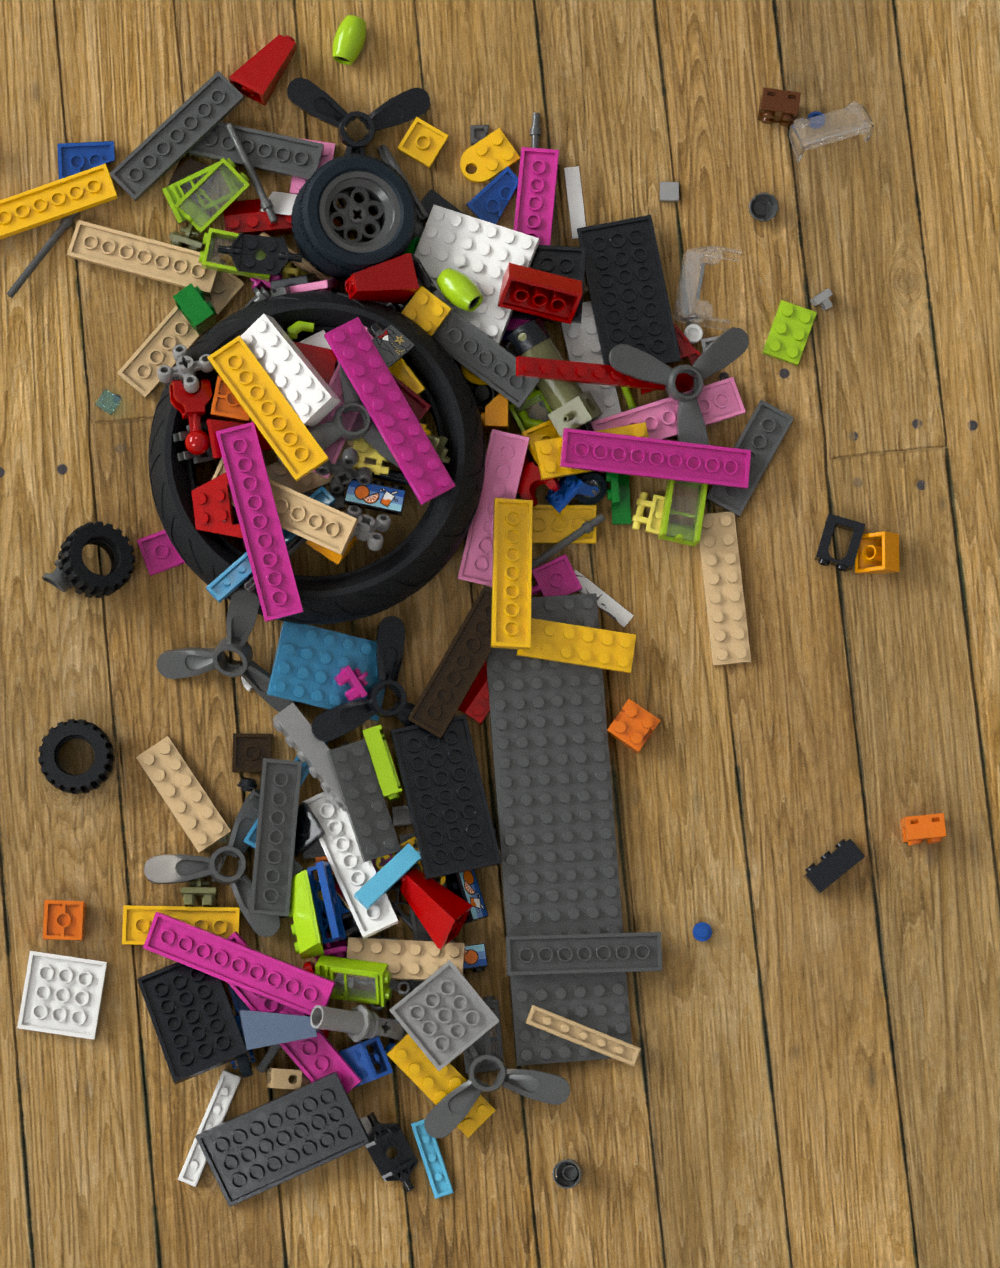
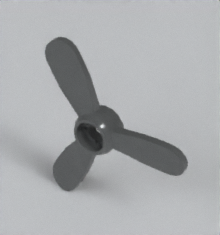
[609,327,749,445]
[277,364,400,468]
[157,587,298,712]
[144,790,281,937]
[424,1030,570,1139]

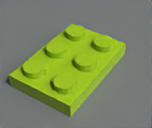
[762,300,817,366]

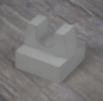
[810,288,833,311]

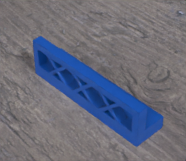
[307,861,346,944]

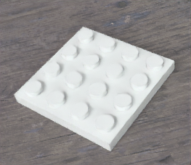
[17,951,108,1040]

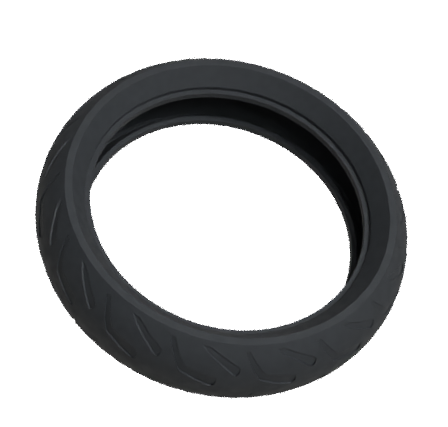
[148,291,486,625]

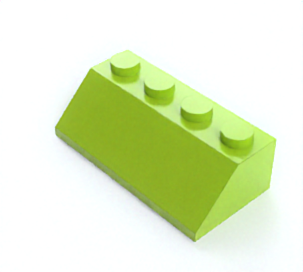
[289,870,325,959]

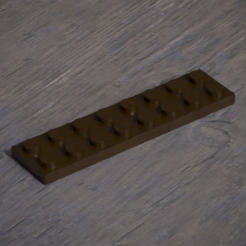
[408,585,493,739]

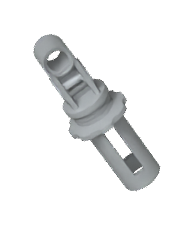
[310,1005,405,1042]

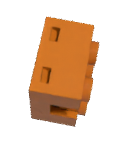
[210,376,251,424]
[607,699,661,754]
[900,813,946,846]
[43,900,86,941]

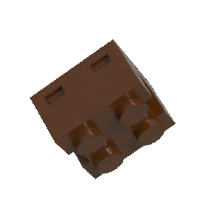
[758,87,801,127]

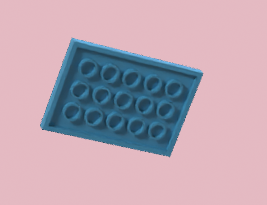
[267,621,386,721]

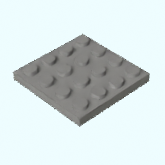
[389,960,499,1071]

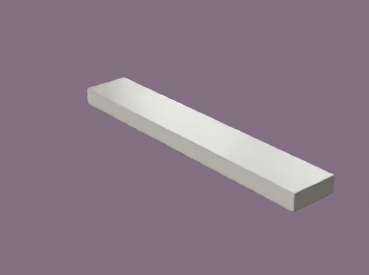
[178,1070,242,1187]

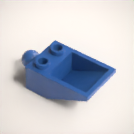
[338,1036,396,1088]

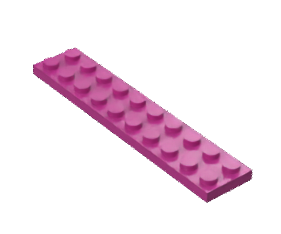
[505,147,559,332]
[324,317,455,505]
[216,422,304,622]
[560,428,751,489]
[143,911,336,1016]
[227,931,362,1093]

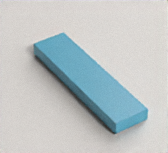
[354,843,421,910]
[411,1119,454,1199]

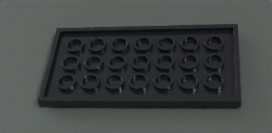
[577,215,681,365]
[390,714,502,880]
[195,1071,371,1207]

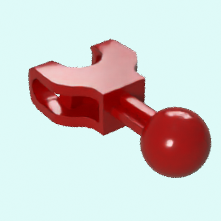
[169,379,212,455]
[512,433,561,507]

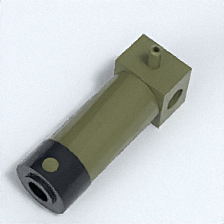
[507,317,603,437]

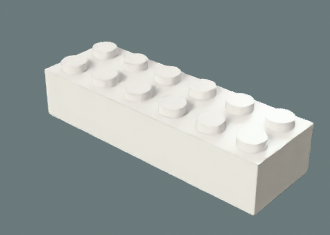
[240,314,341,427]

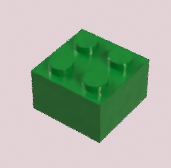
[173,283,217,335]

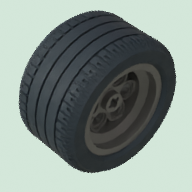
[291,154,417,280]

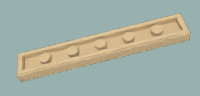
[525,1005,641,1067]

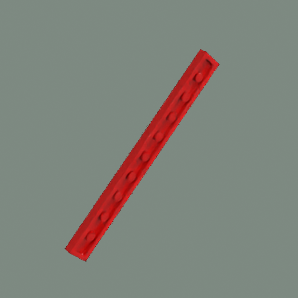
[516,356,694,393]

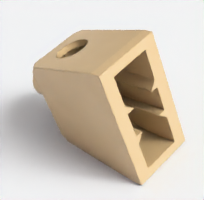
[266,1068,311,1090]

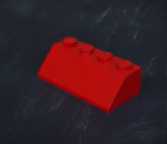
[224,199,293,236]
[498,263,583,324]
[458,662,490,725]

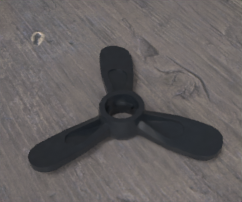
[287,78,430,207]
[311,616,416,742]

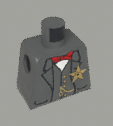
[367,322,415,368]

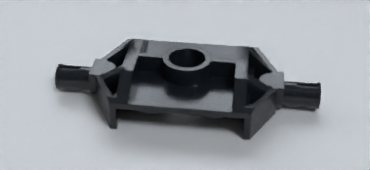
[218,232,302,276]
[365,1112,418,1192]

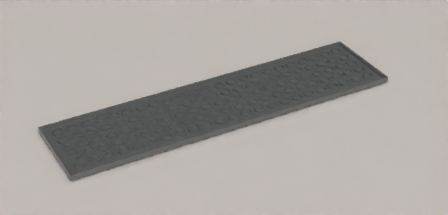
[486,593,632,1066]

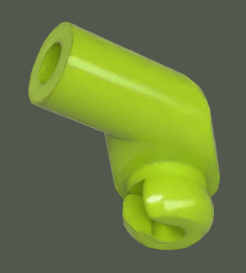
[287,321,315,340]
[517,410,544,430]

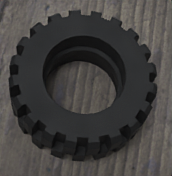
[58,521,136,598]
[38,719,115,794]

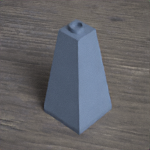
[238,1009,320,1050]

